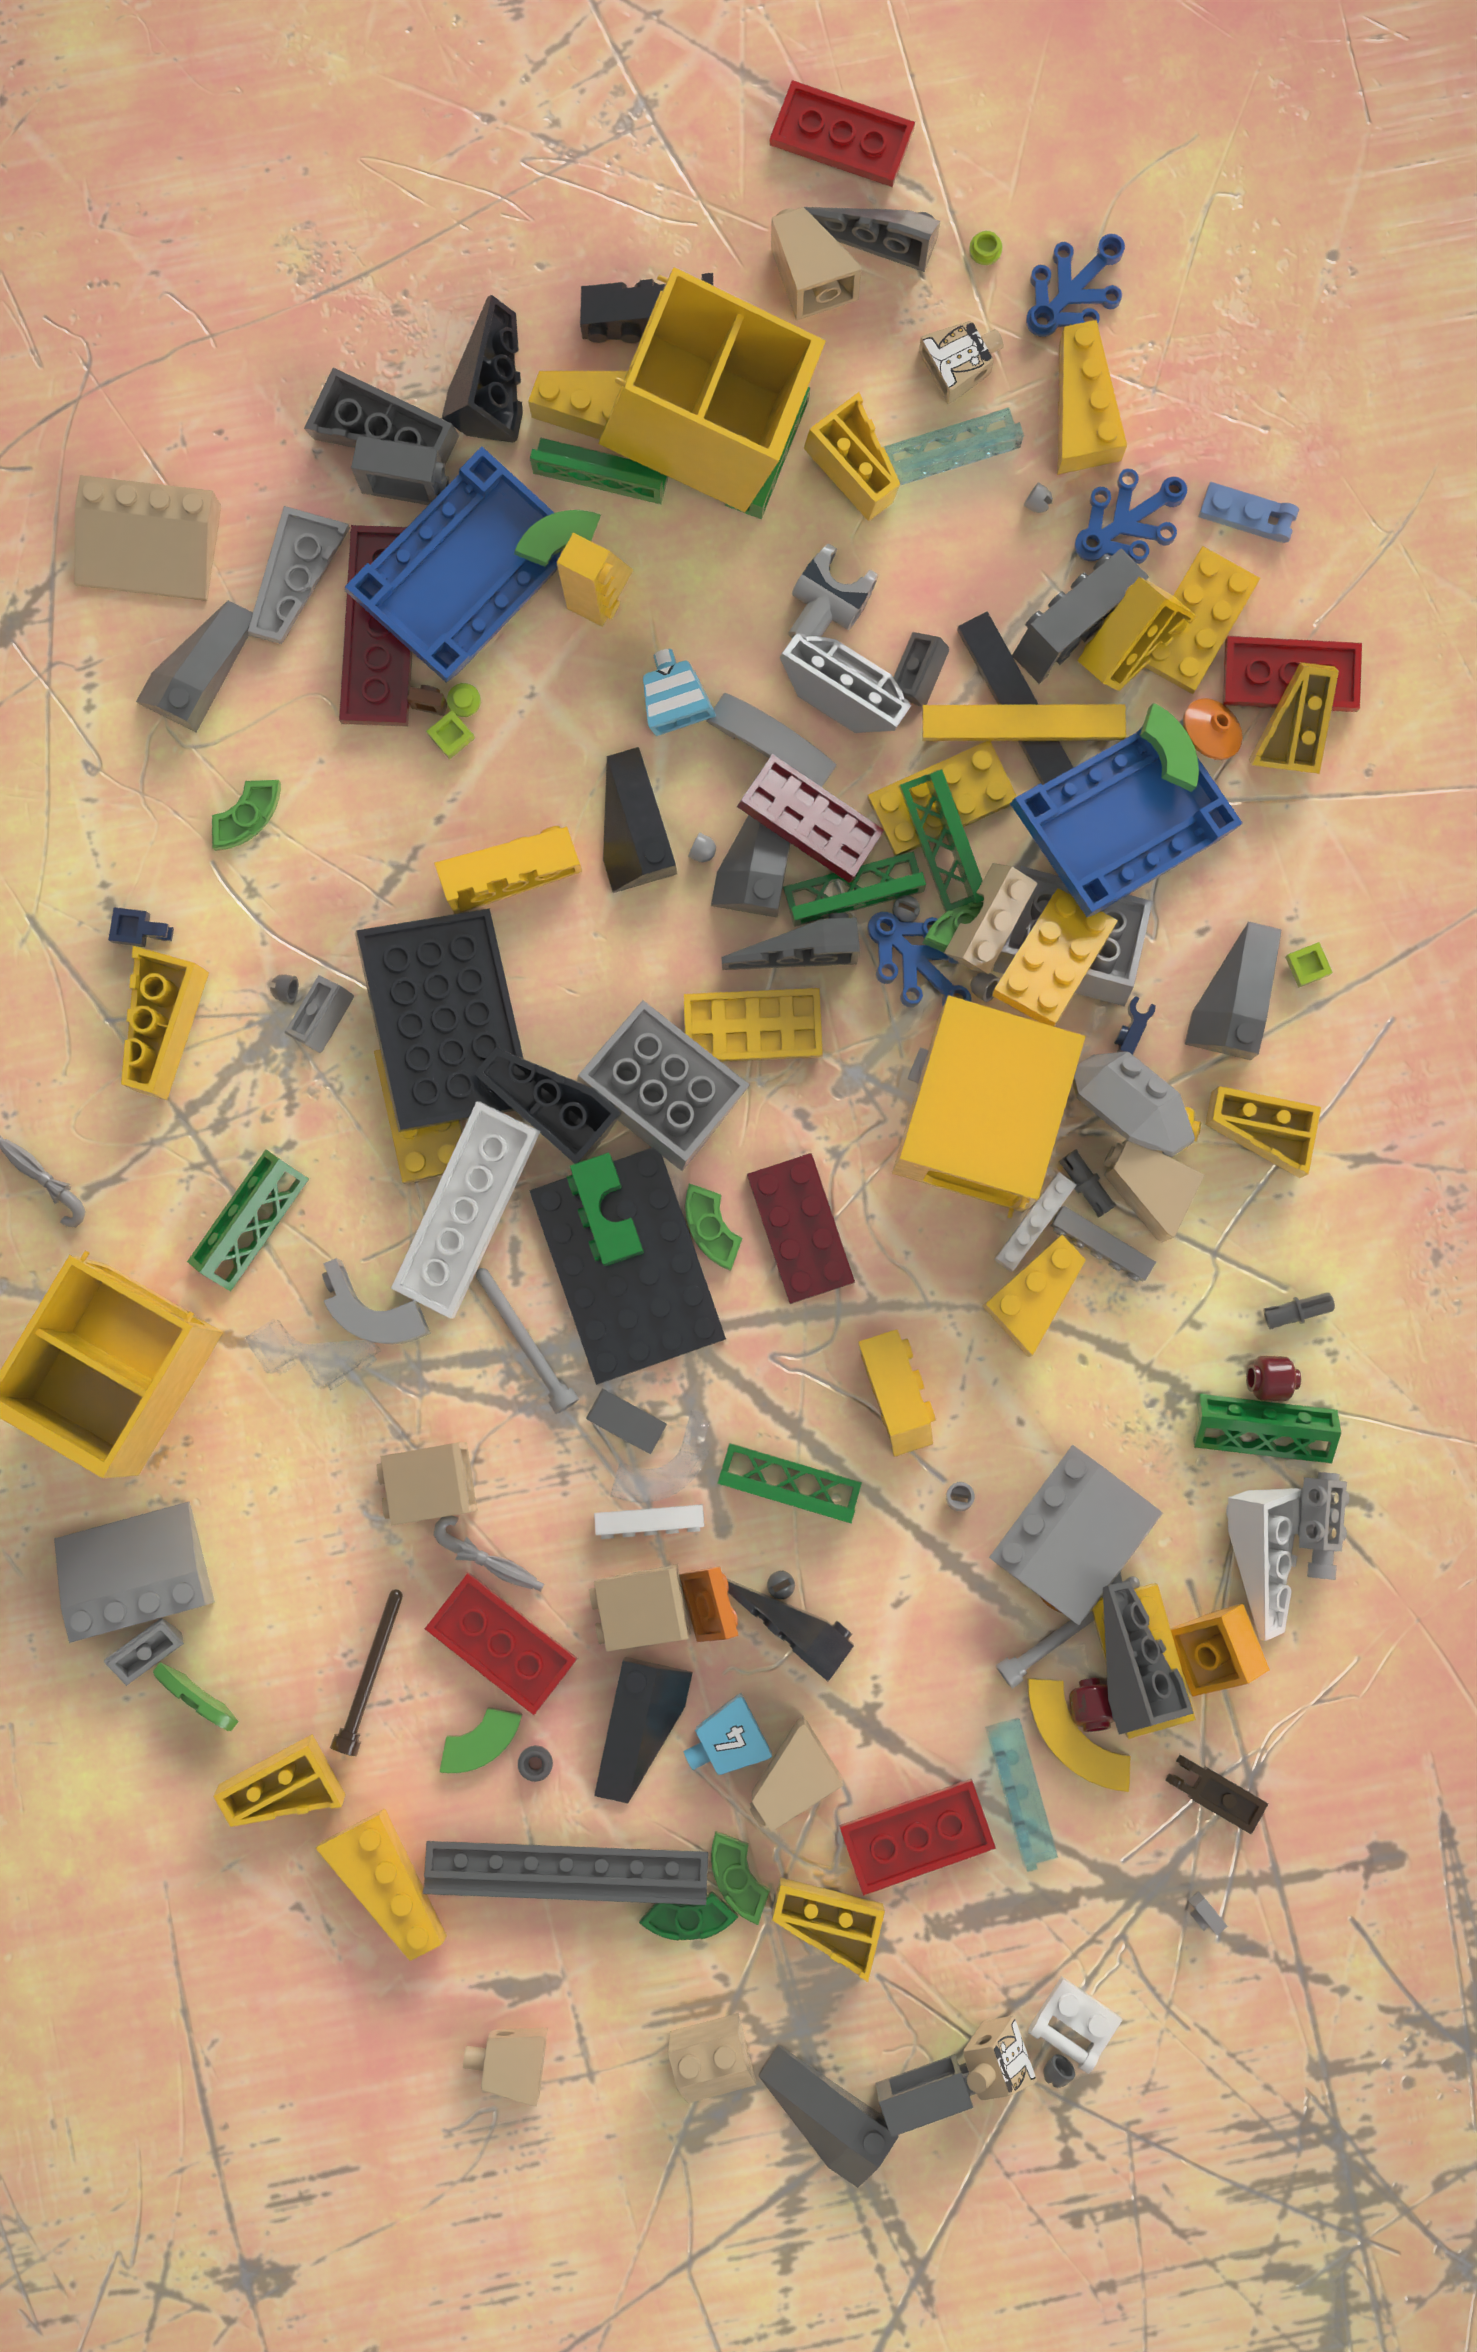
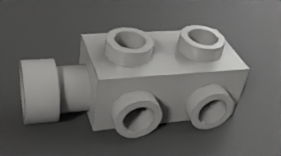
[1298,1472,1349,1580]

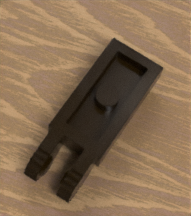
[1165,1754,1268,1835]

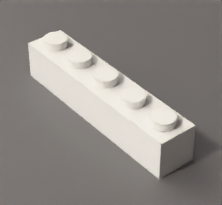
[994,1172,1076,1272]
[594,1504,705,1539]

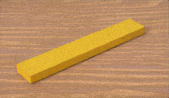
[922,704,1126,741]

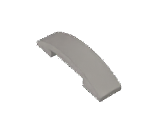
[706,693,836,787]

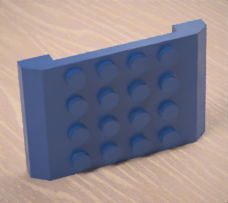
[345,446,564,683]
[1010,726,1242,917]

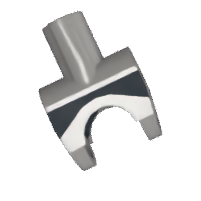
[788,544,878,639]

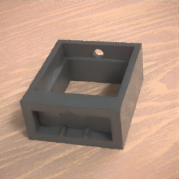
[351,436,449,505]
[876,2054,976,2138]

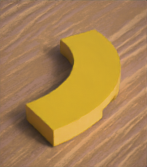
[1027,1678,1131,1792]

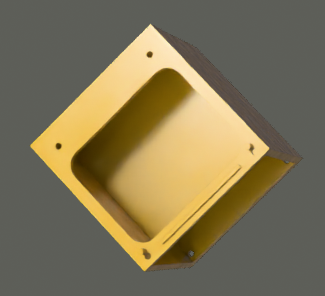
[598,267,826,512]
[892,995,1086,1219]
[0,1250,224,1478]

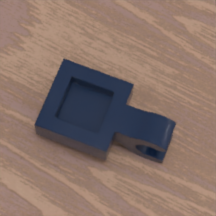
[108,907,174,947]
[1114,996,1156,1055]

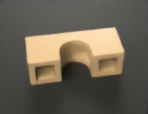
[944,863,1038,974]

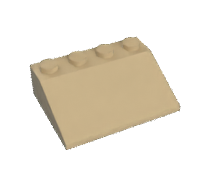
[74,475,221,601]

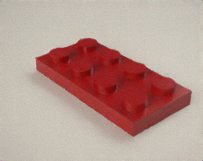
[770,80,915,187]
[1223,636,1362,712]
[424,1572,578,1715]
[839,1779,996,1896]

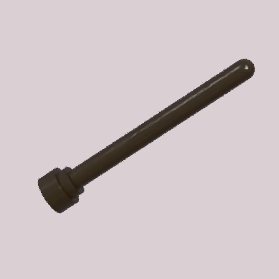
[330,1589,403,1756]

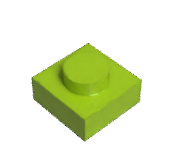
[426,710,475,760]
[1285,942,1333,988]

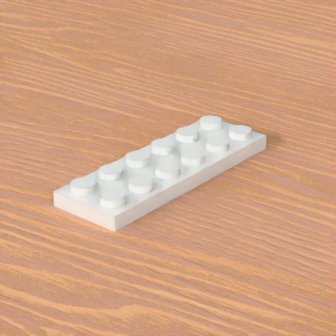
[391,1102,541,1319]

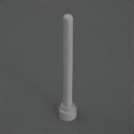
[476,1268,579,1414]
[996,1576,1140,1689]

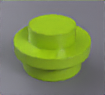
[969,231,1003,265]
[447,683,481,717]

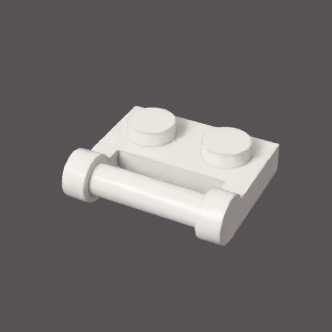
[1028,1976,1122,2074]

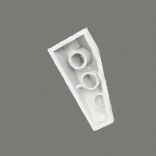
[1226,1488,1302,1641]

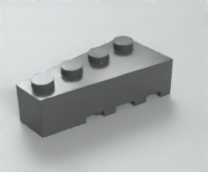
[304,367,460,465]
[1012,548,1149,684]

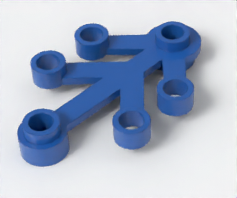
[1026,234,1125,337]
[1075,469,1187,564]
[867,912,972,1008]

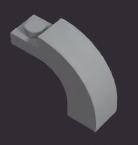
[322,1258,431,1344]

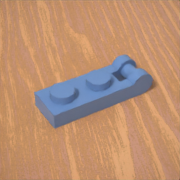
[1198,482,1299,543]

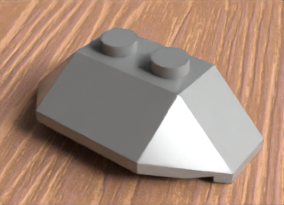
[780,633,911,733]
[1073,1052,1195,1157]

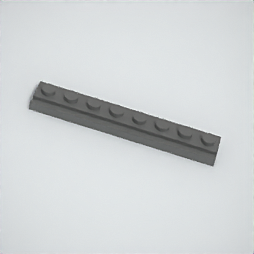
[423,1841,708,1905]

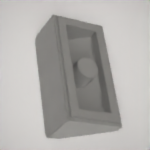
[285,975,354,1053]
[104,1618,184,1686]

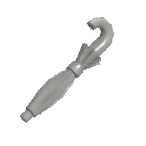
[0,1136,86,1227]
[434,1516,544,1592]

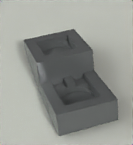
[586,1388,667,1454]

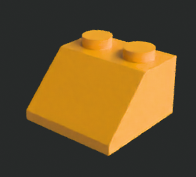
[1170,1604,1270,1697]

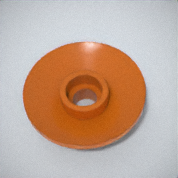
[1183,698,1243,760]

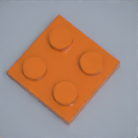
[679,1566,739,1642]

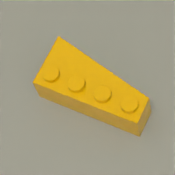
[1057,320,1127,475]
[121,946,209,1100]

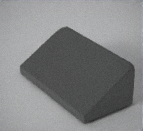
[893,632,949,706]

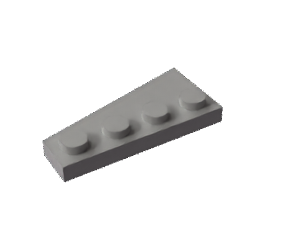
[248,506,350,644]

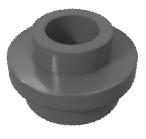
[518,1745,553,1782]

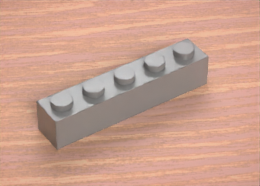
[1050,1206,1156,1283]

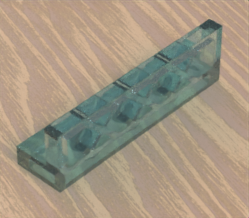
[884,408,1024,485]
[985,1718,1058,1872]

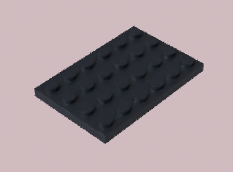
[355,908,524,1132]
[529,1147,726,1385]

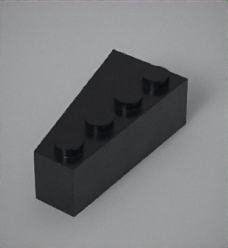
[580,273,714,343]

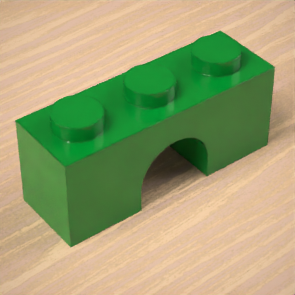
[567,1153,644,1266]

